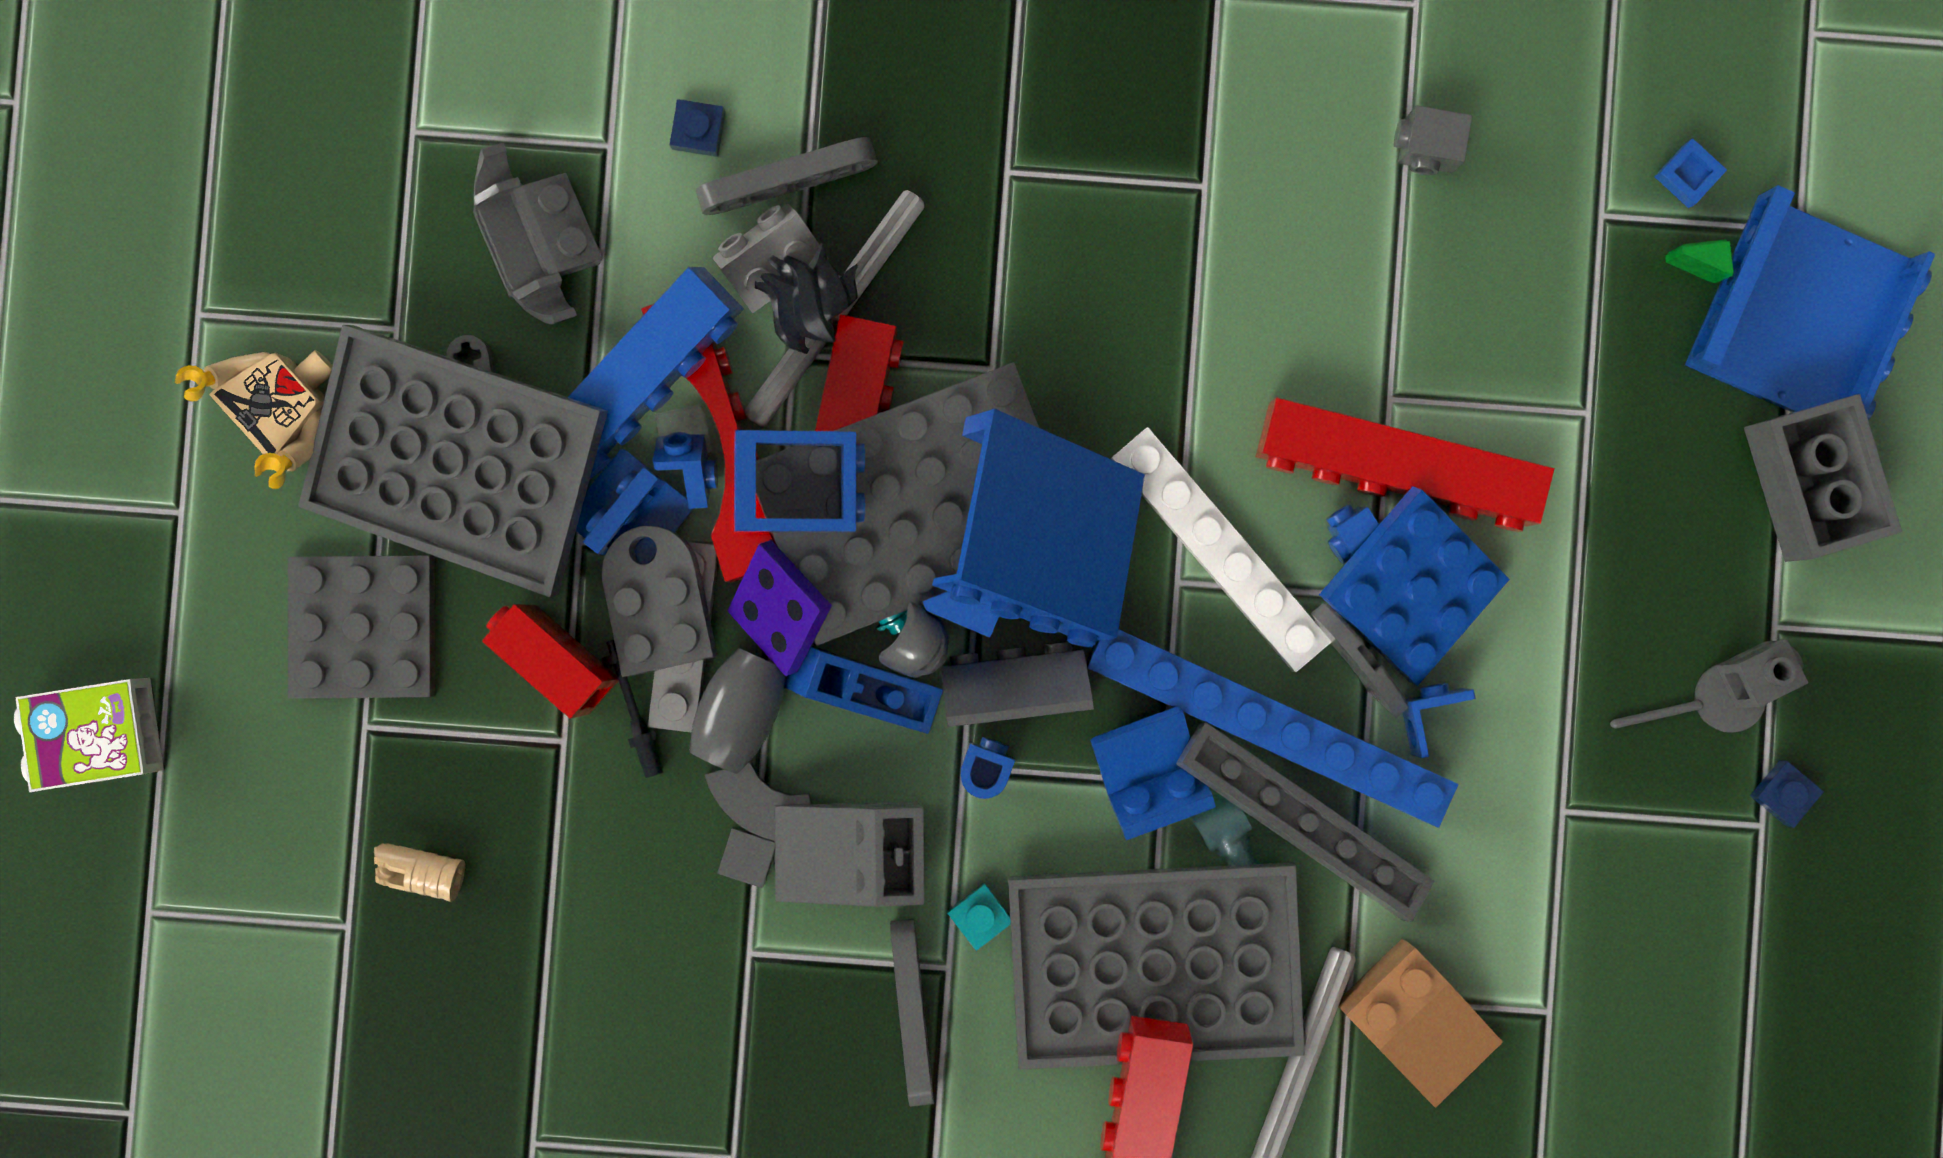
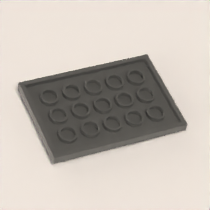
[298,325,608,597]
[756,362,1039,646]
[1008,862,1305,1070]

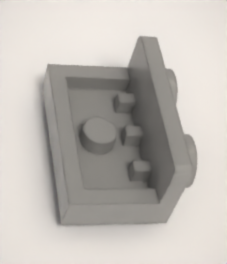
[713,204,829,313]

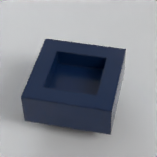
[669,99,726,157]
[1750,760,1824,828]

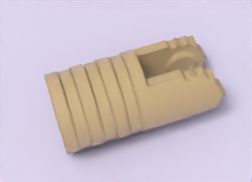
[374,843,465,902]

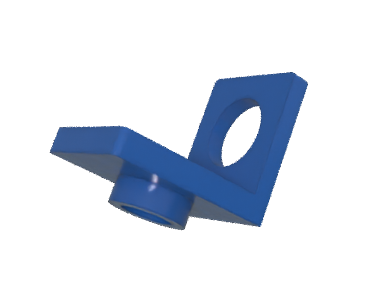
[1403,683,1476,758]

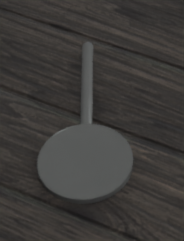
[1610,664,1766,733]

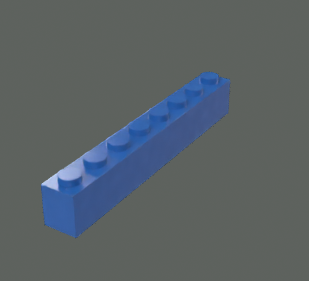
[1086,629,1459,828]

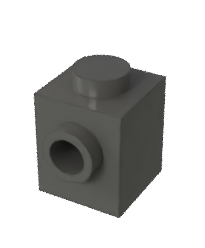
[1394,105,1473,175]
[1716,640,1808,708]

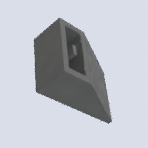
[775,802,924,907]

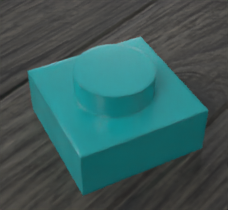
[947,882,1011,951]

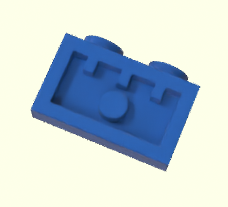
[1091,706,1216,841]

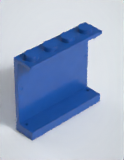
[1685,185,1935,420]
[932,409,1145,647]

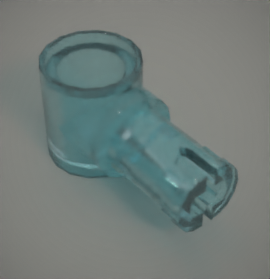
[1190,797,1259,865]

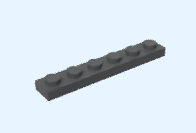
[1176,722,1434,922]

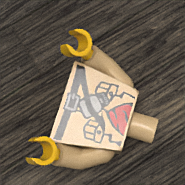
[175,350,333,489]

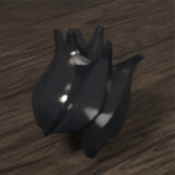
[755,243,858,354]

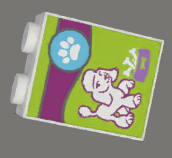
[14,678,164,792]

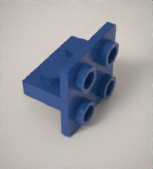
[576,449,695,564]

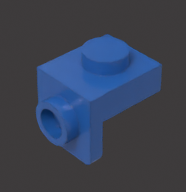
[653,432,718,509]

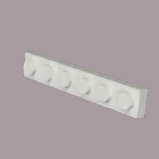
[1111,427,1331,672]

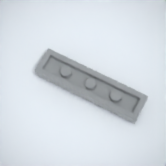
[648,542,718,732]

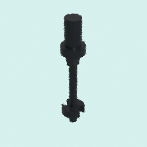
[601,640,663,778]

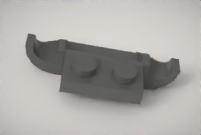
[473,143,603,324]

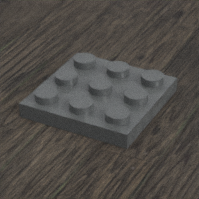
[288,556,435,699]

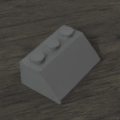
[1744,394,1902,562]
[941,642,1094,727]

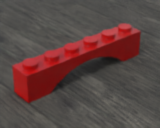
[641,304,775,583]

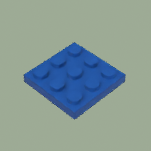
[1319,486,1510,686]

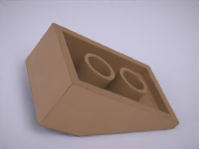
[1338,938,1503,1108]

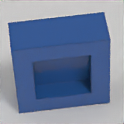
[1654,138,1727,208]

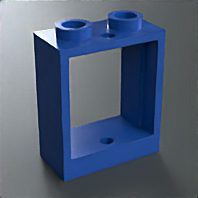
[734,430,865,532]

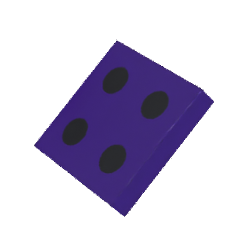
[727,540,832,676]

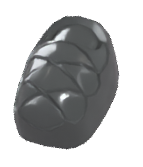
[879,602,949,678]

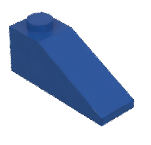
[784,646,943,734]

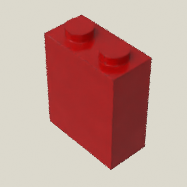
[482,604,618,719]

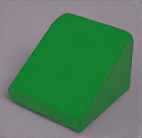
[1665,239,1734,283]

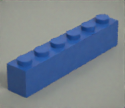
[568,267,744,478]

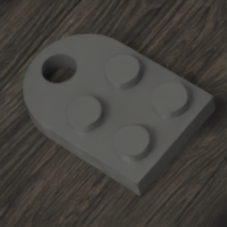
[602,526,718,677]

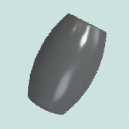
[689,648,786,774]

